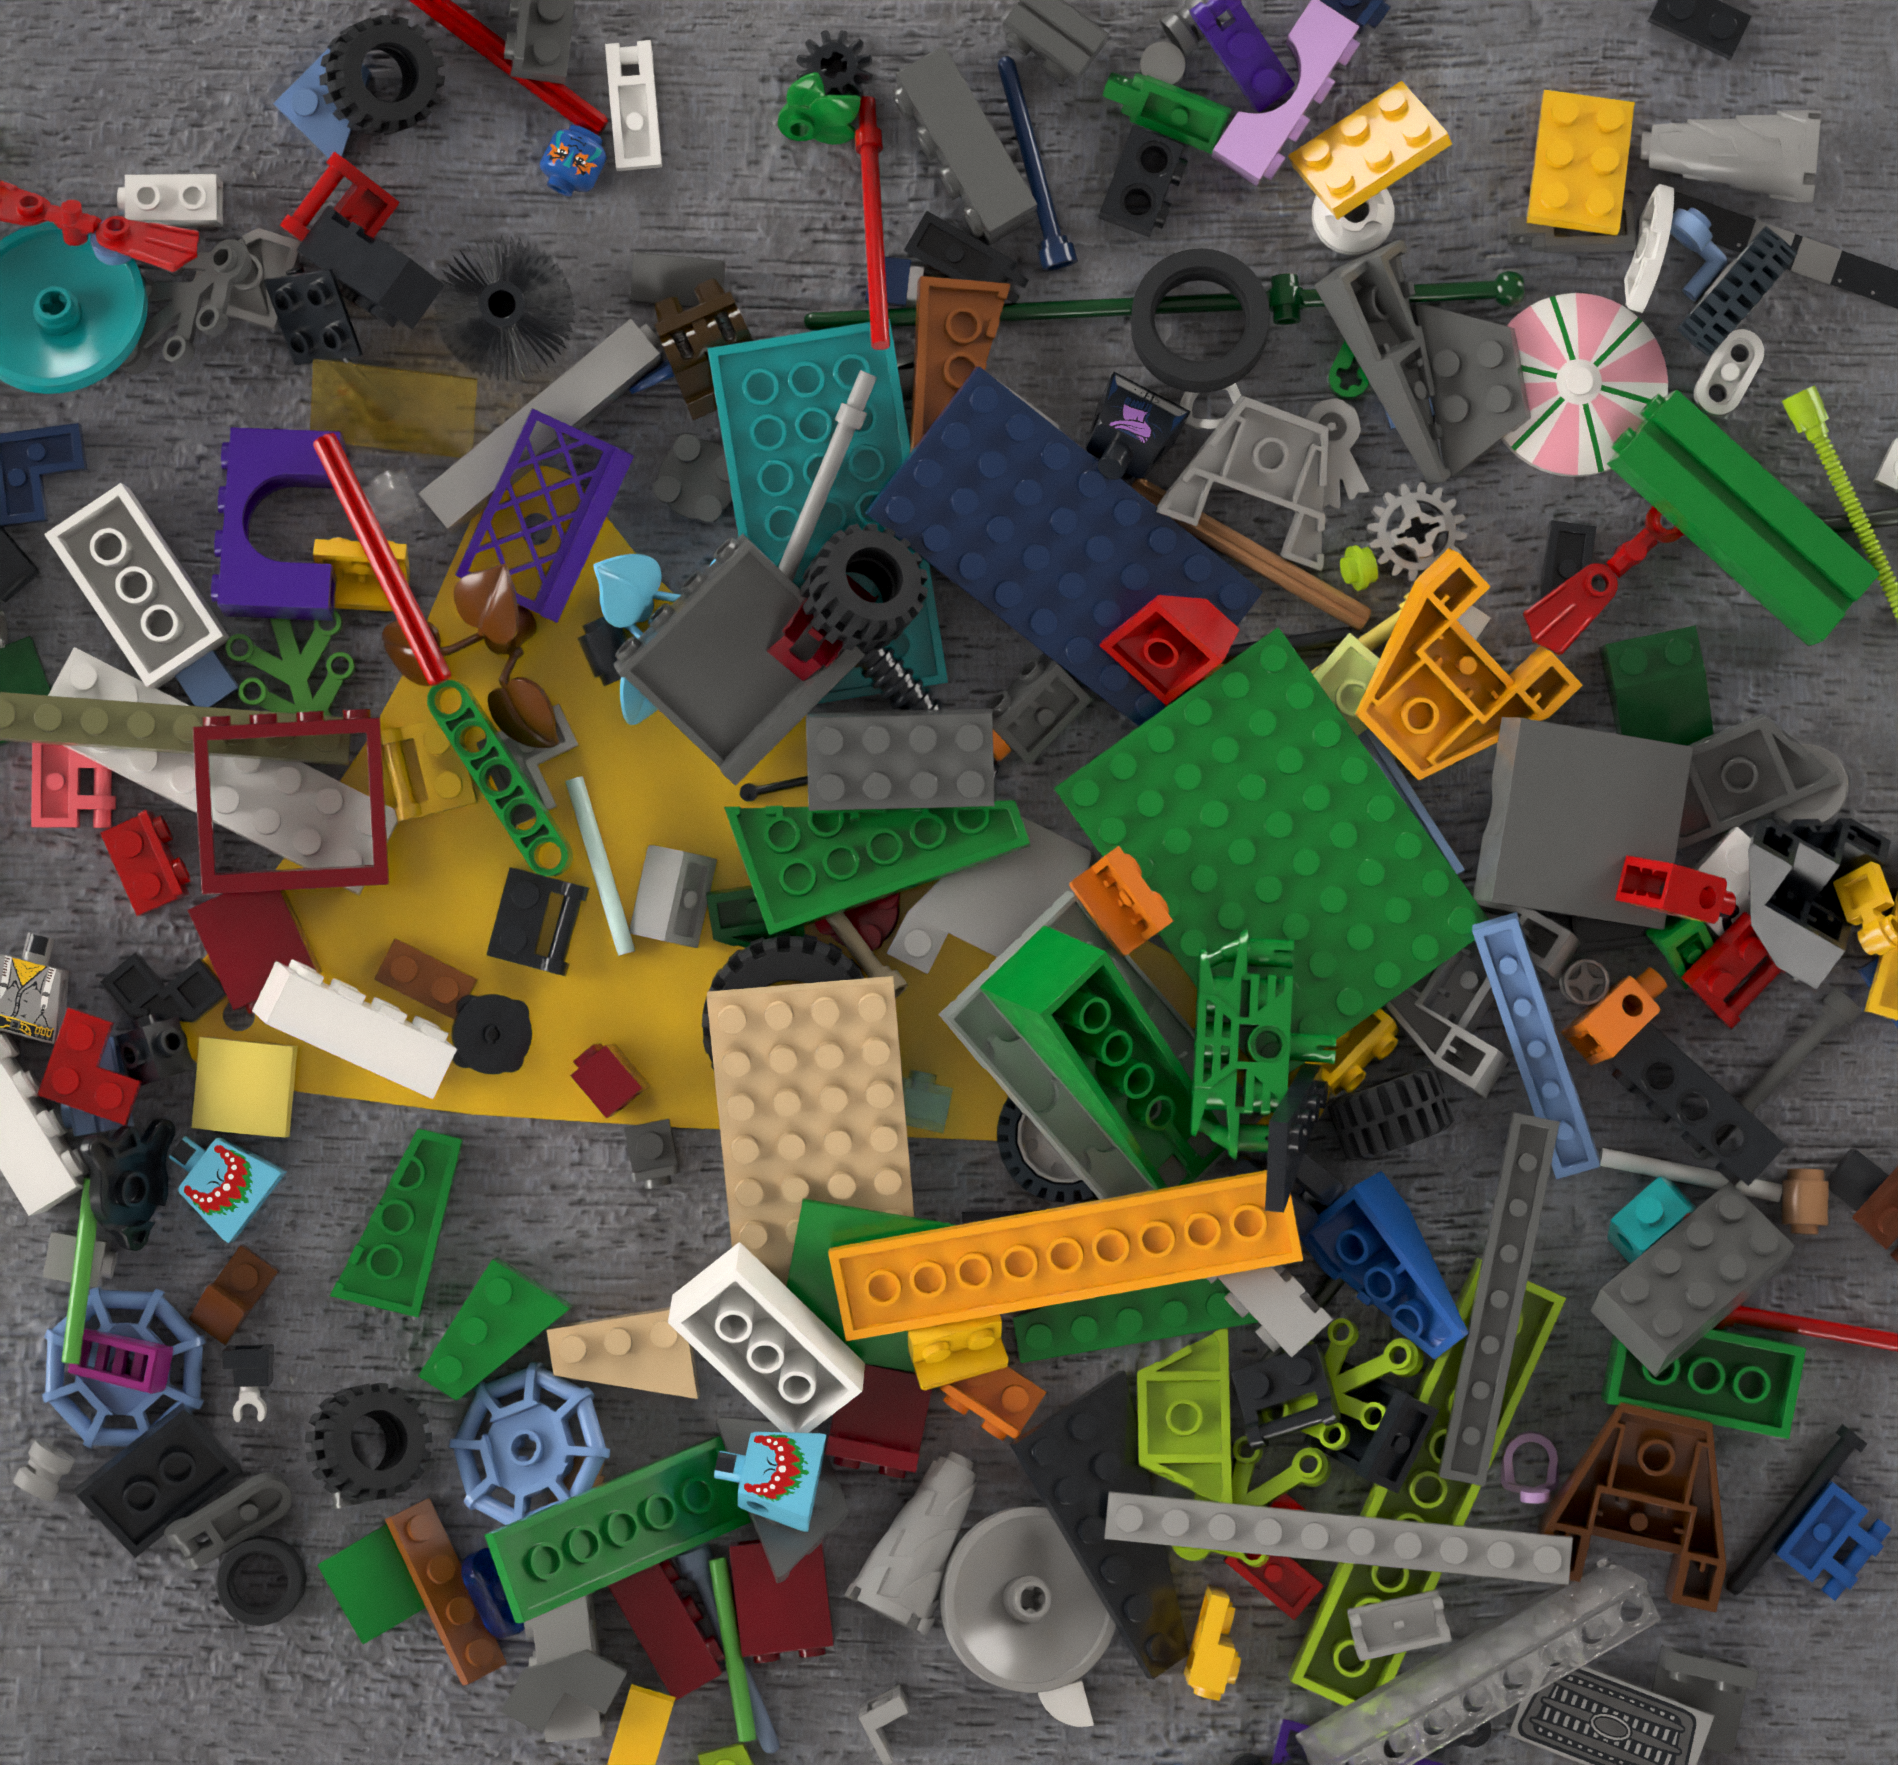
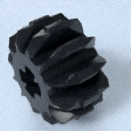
[796,30,873,98]

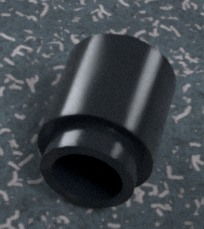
[577,616,628,686]

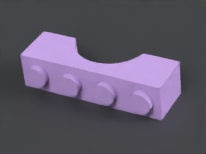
[1211,0,1360,187]

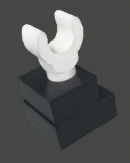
[222,1344,274,1422]

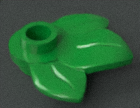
[778,72,861,145]

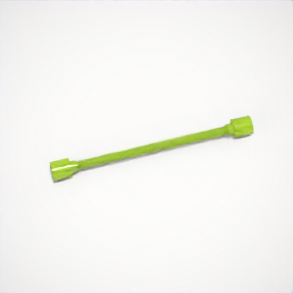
[1781,385,1898,622]

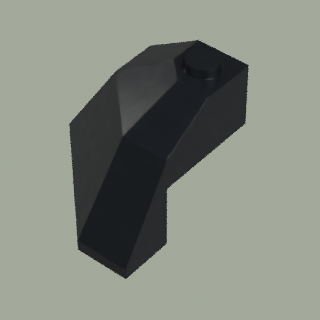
[1748,818,1891,989]

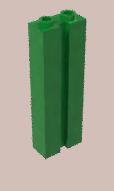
[1607,389,1880,647]

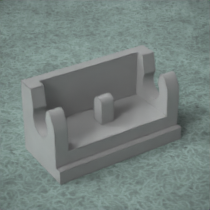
[1347,1589,1452,1661]

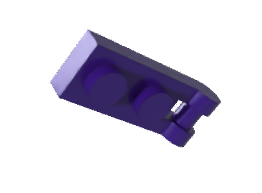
[1189,0,1295,113]

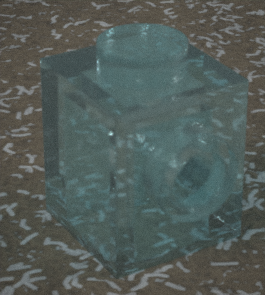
[902,1069,953,1133]

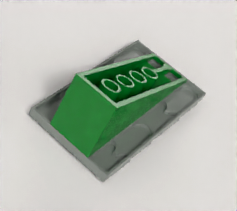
[938,891,1263,1200]

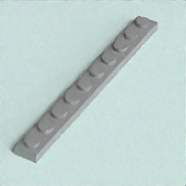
[1105,1491,1573,1585]

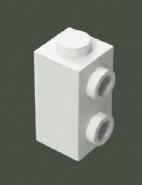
[117,174,223,227]

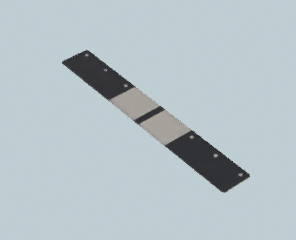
[1673,192,1898,309]

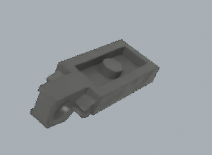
[1507,201,1637,253]

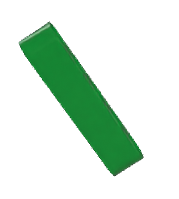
[427,680,573,876]

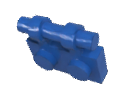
[1773,1481,1892,1601]

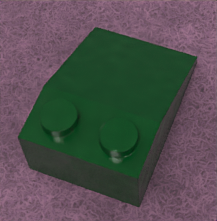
[1599,625,1714,746]

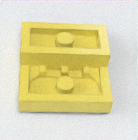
[191,1036,298,1138]

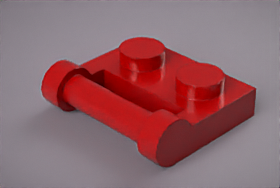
[279,152,400,242]
[1681,911,1786,1030]

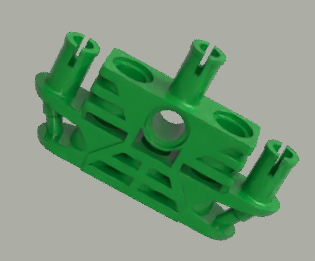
[1190,928,1336,1160]

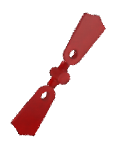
[0,180,200,272]
[1523,506,1684,656]

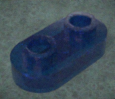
[461,1548,525,1638]

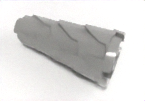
[1640,110,1821,203]
[845,1451,978,1636]

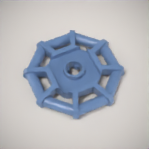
[41,1287,206,1449]
[449,1362,611,1525]

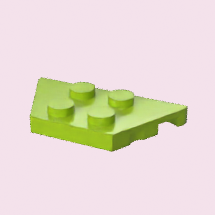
[1137,1328,1232,1503]

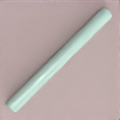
[565,776,635,956]

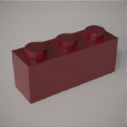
[570,1043,650,1118]
[608,1558,725,1701]

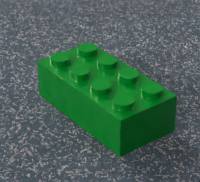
[1600,1329,1806,1439]

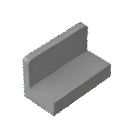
[629,845,717,948]
[859,1683,909,1765]

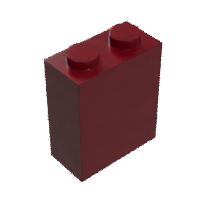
[187,890,322,1015]
[729,1538,835,1663]

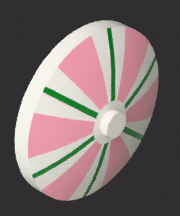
[1501,293,1668,477]

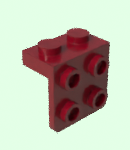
[825,1364,932,1478]

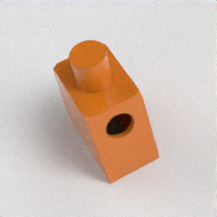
[1560,967,1668,1066]

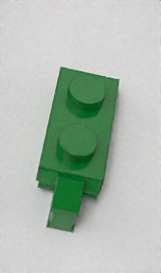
[1102,72,1232,154]

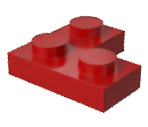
[37,1008,142,1125]
[1223,1493,1324,1621]

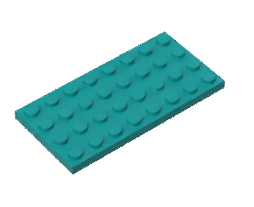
[707,319,948,704]

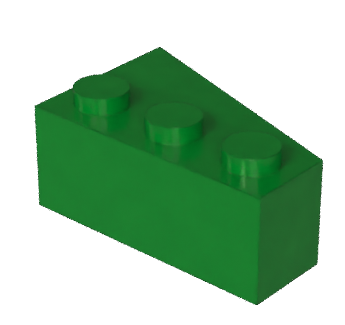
[418,1257,574,1401]

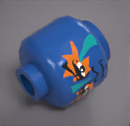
[539,125,607,197]

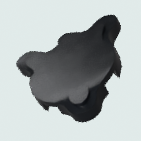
[81,1118,176,1251]

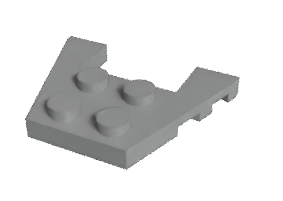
[1156,396,1329,571]

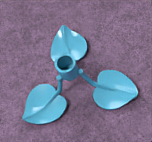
[593,554,716,725]

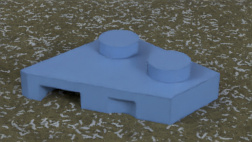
[273,48,372,159]

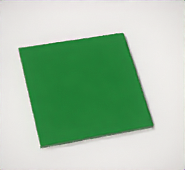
[786,1198,956,1372]

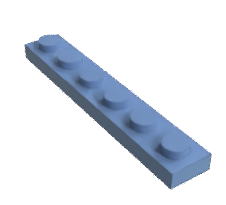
[1472,912,1600,1179]

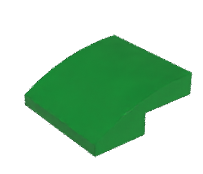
[317,1523,426,1645]

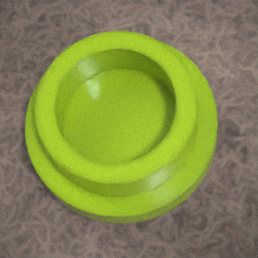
[1340,545,1378,591]

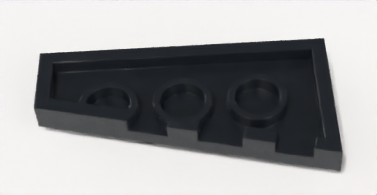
[1265,1063,1328,1213]

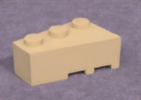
[546,1307,700,1399]

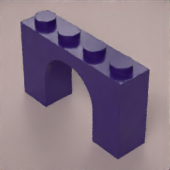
[211,427,346,621]

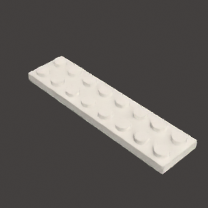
[48,647,398,896]

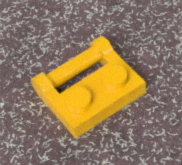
[381,718,478,822]

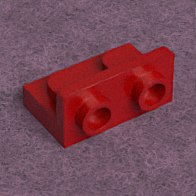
[100,810,191,917]

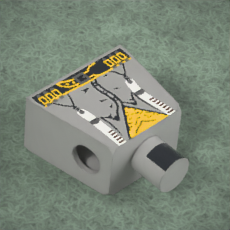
[0,932,69,1044]

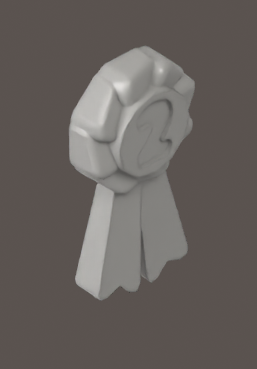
[1306,398,1370,509]

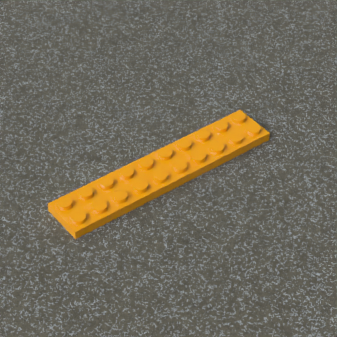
[828,1170,1303,1341]

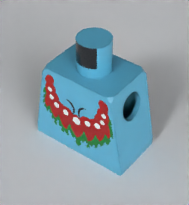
[169,1136,287,1243]
[714,1432,826,1532]

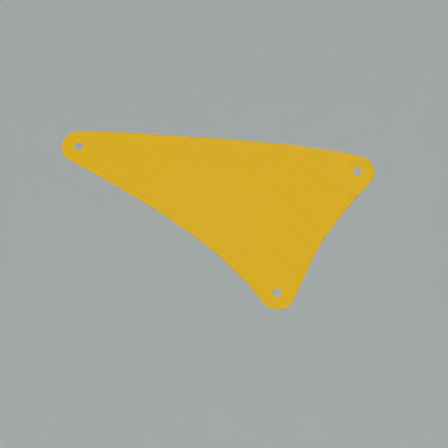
[180,466,1330,1141]

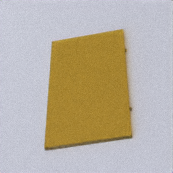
[310,359,478,458]

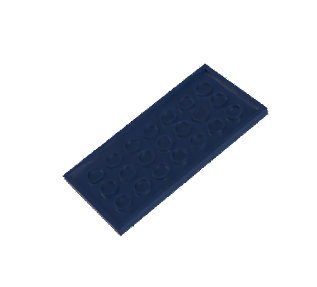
[865,366,1263,727]

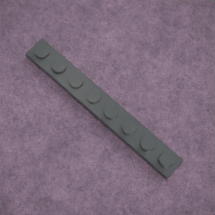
[1438,1112,1560,1486]

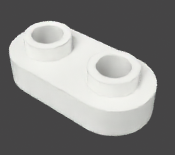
[1694,329,1764,417]

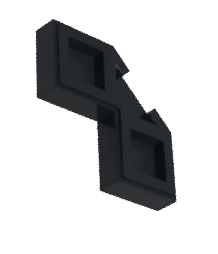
[100,952,227,1022]

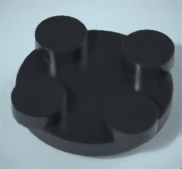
[451,994,532,1074]

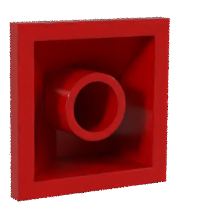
[1099,595,1240,706]

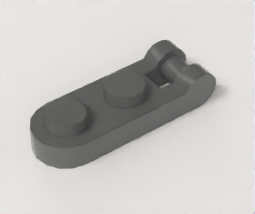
[164,1472,292,1570]

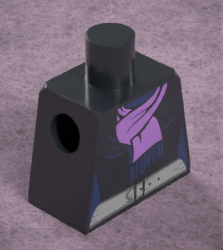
[1086,371,1191,480]

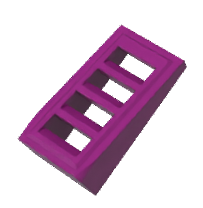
[68,1328,173,1394]

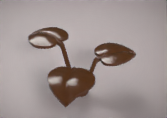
[382,564,560,748]

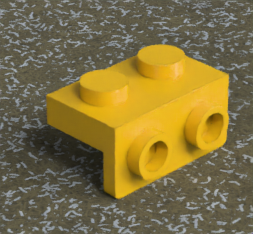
[313,537,410,611]

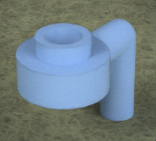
[1670,208,1727,301]

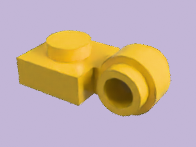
[1833,862,1898,956]

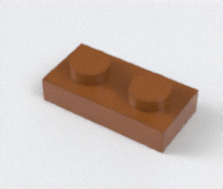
[374,939,478,1019]

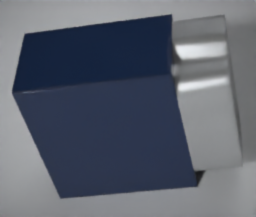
[865,257,925,308]

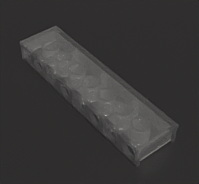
[1295,1557,1661,1765]

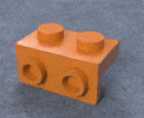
[1069,846,1173,957]

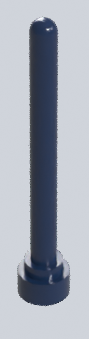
[998,56,1078,271]

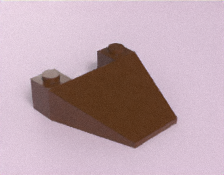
[1537,1402,1727,1613]

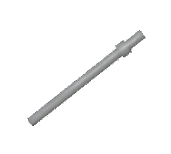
[778,370,877,581]

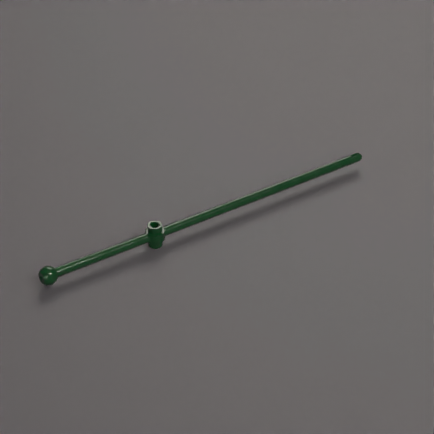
[804,271,1524,330]

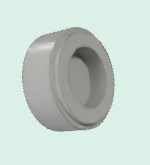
[1139,42,1185,86]

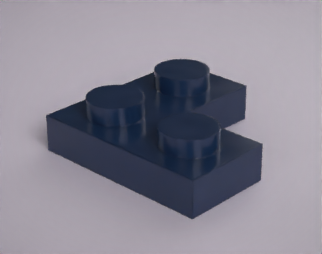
[0,423,88,527]

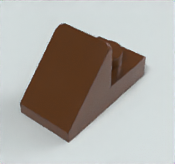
[189,1244,280,1346]

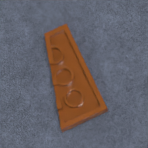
[910,276,1011,453]

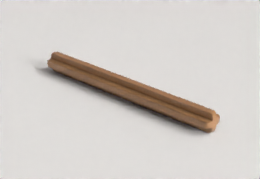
[1131,478,1371,630]

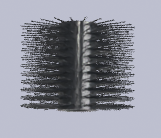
[432,235,576,382]

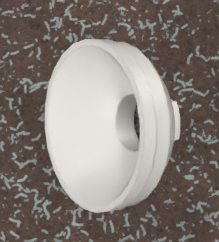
[1311,188,1394,255]

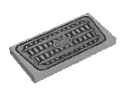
[1508,1648,1715,1765]

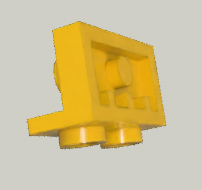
[908,1314,1008,1391]

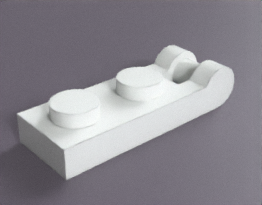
[605,40,662,171]

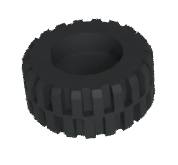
[702,933,864,1070]

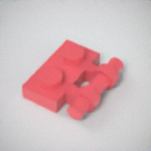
[31,743,116,828]

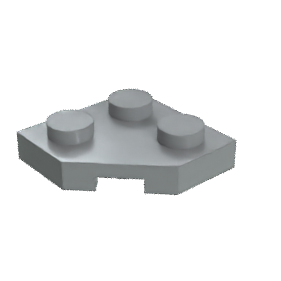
[194,228,301,331]

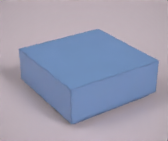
[175,650,239,707]

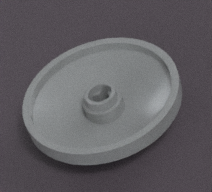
[940,1506,1116,1693]

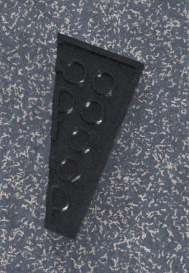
[1009,1370,1190,1679]

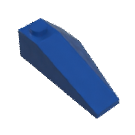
[1299,1170,1469,1360]

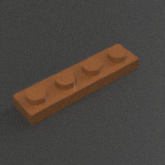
[385,1498,507,1686]

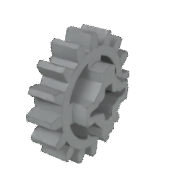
[1366,482,1467,583]

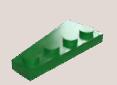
[329,1128,464,1318]

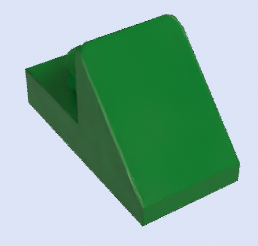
[1646,914,1714,990]

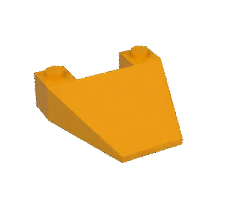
[1355,548,1583,780]

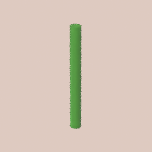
[61,1178,97,1364]
[708,1557,757,1742]

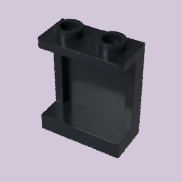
[1304,1362,1439,1494]

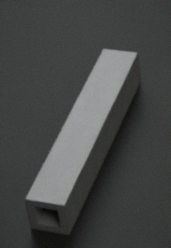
[418,319,663,534]

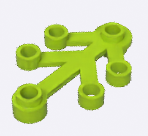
[1262,1318,1424,1450]
[1172,1436,1331,1567]

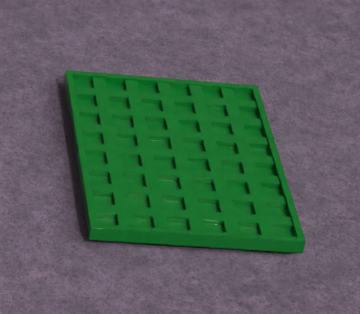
[1053,627,1489,1073]

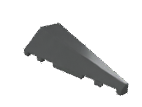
[1314,240,1451,485]

